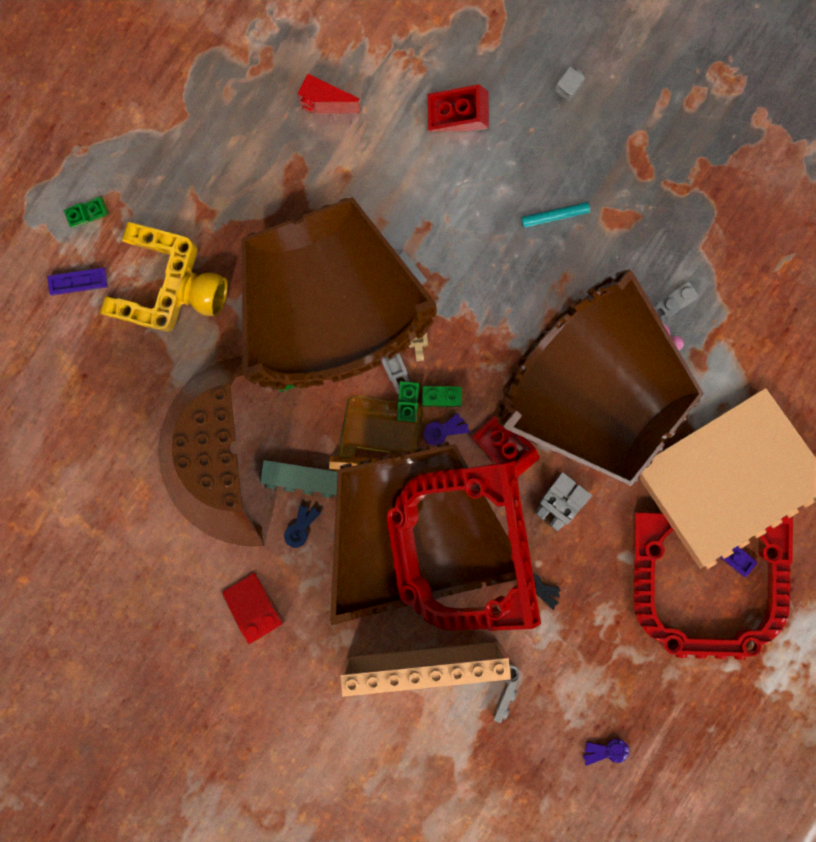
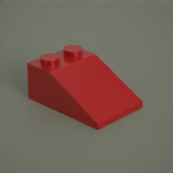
[297,73,361,114]
[427,84,489,132]
[470,415,540,478]
[222,573,285,644]

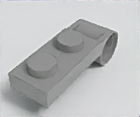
[492,663,520,723]

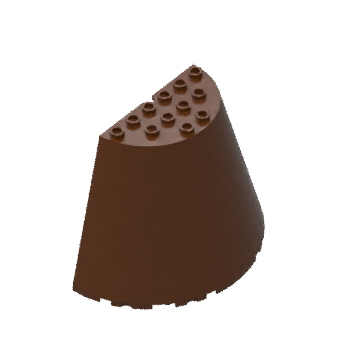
[242,197,437,390]
[496,269,704,486]
[159,356,264,546]
[330,442,517,625]

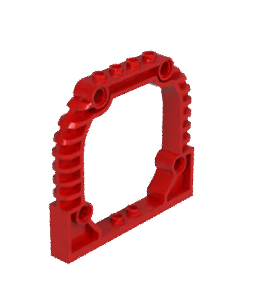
[387,461,541,631]
[633,512,793,660]

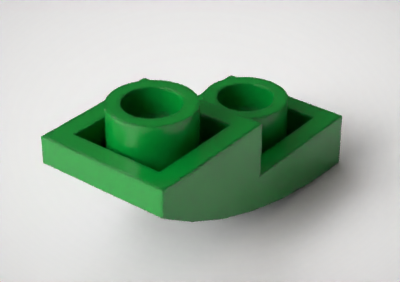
[64,196,109,228]
[397,381,419,422]

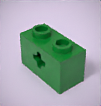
[422,386,462,407]

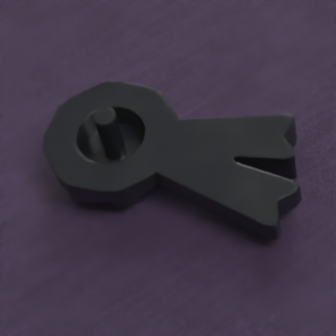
[533,573,561,610]

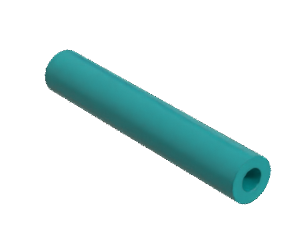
[521,202,590,228]

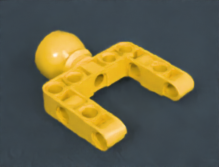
[100,222,228,332]

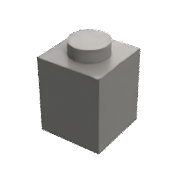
[554,67,585,101]

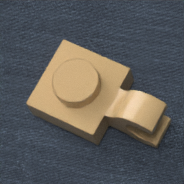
[409,333,428,361]

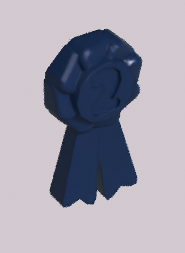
[284,505,321,548]

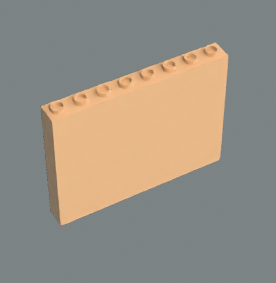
[640,388,816,569]
[340,641,511,697]

